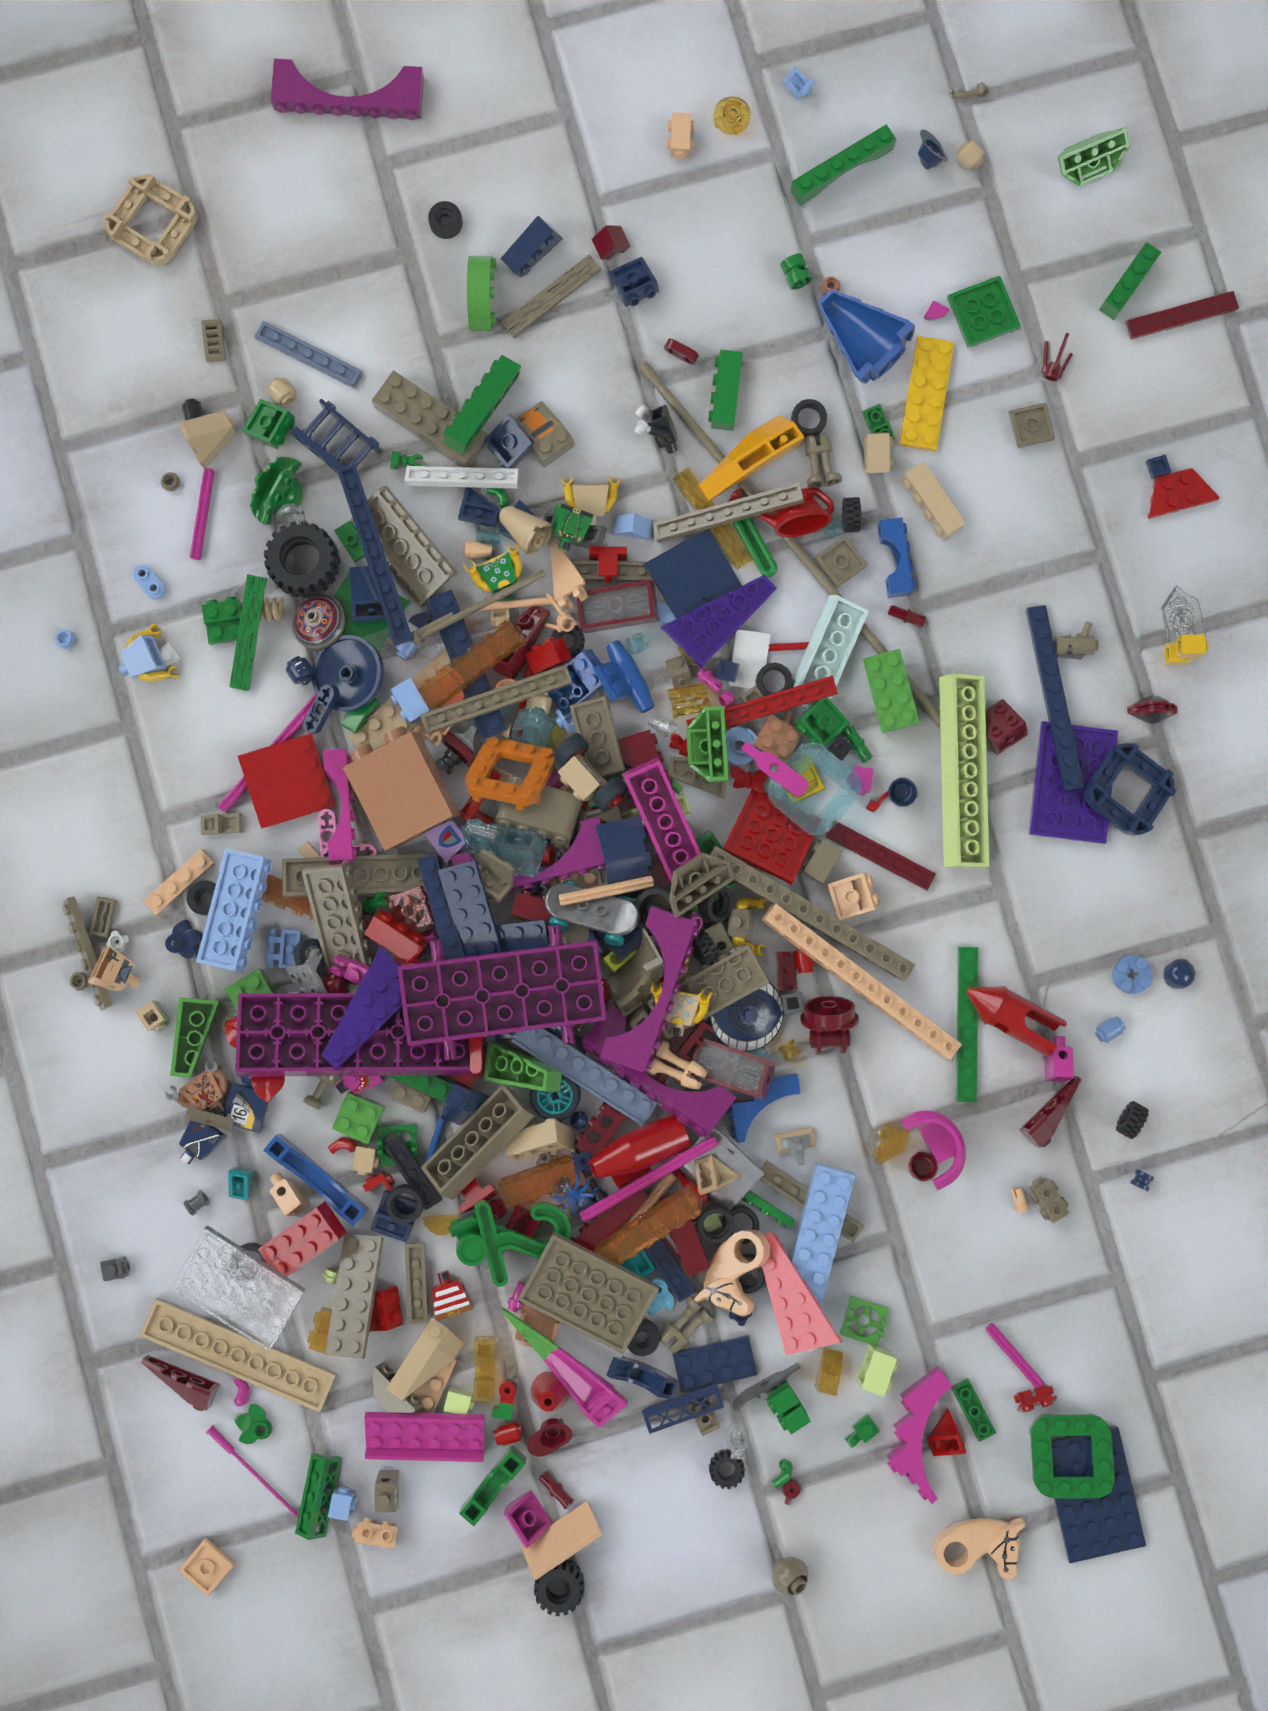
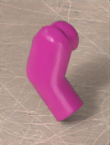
[233,1378,251,1406]

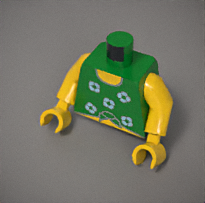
[463,541,522,601]

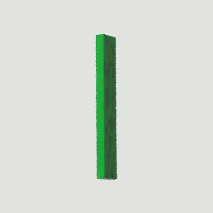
[229,574,267,691]

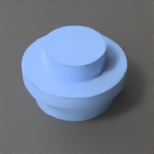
[55,629,75,649]

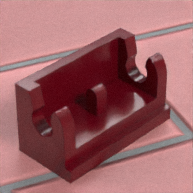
[775,951,797,991]

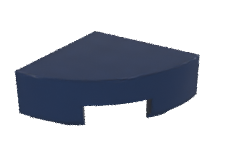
[408,612,433,629]

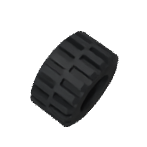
[534,1559,584,1616]

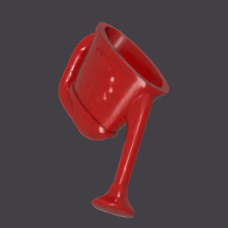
[728,487,835,538]

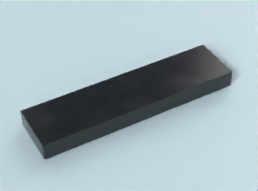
[383,1135,443,1211]

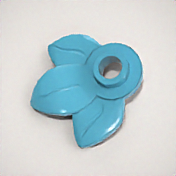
[647,1278,674,1315]

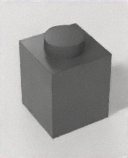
[781,992,804,1016]

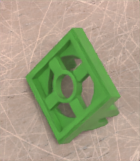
[839,1296,889,1346]

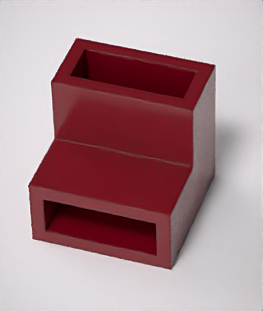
[591,225,631,260]

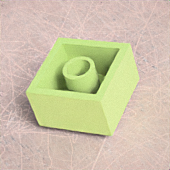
[856,1344,898,1397]

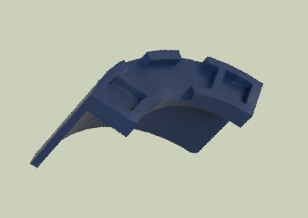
[596,816,653,899]

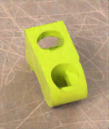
[602,948,638,974]

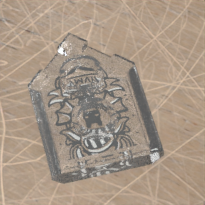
[1161,586,1206,644]

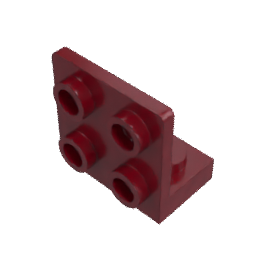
[985,699,1028,755]

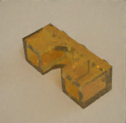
[473,1336,496,1401]

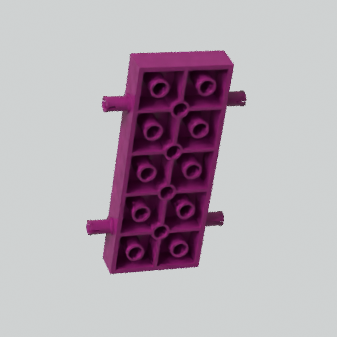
[398,925,606,1060]

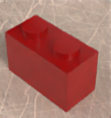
[525,637,572,675]

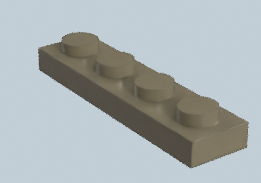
[405,1242,429,1324]

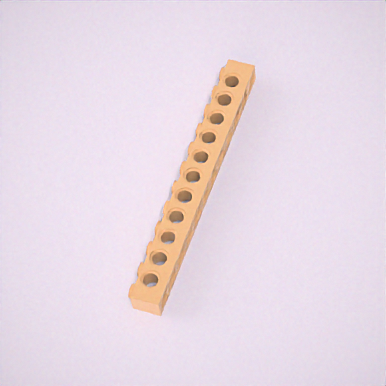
[761,904,962,1060]

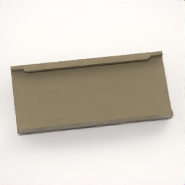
[350,486,458,607]

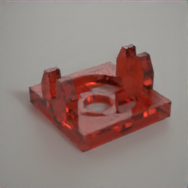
[386,885,435,930]

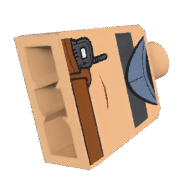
[88,946,140,991]

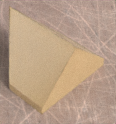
[694,1155,742,1196]

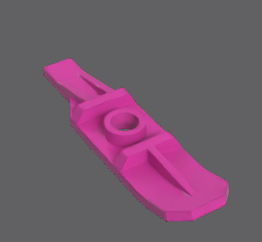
[741,741,808,796]

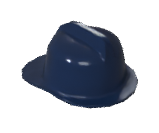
[918,130,948,170]

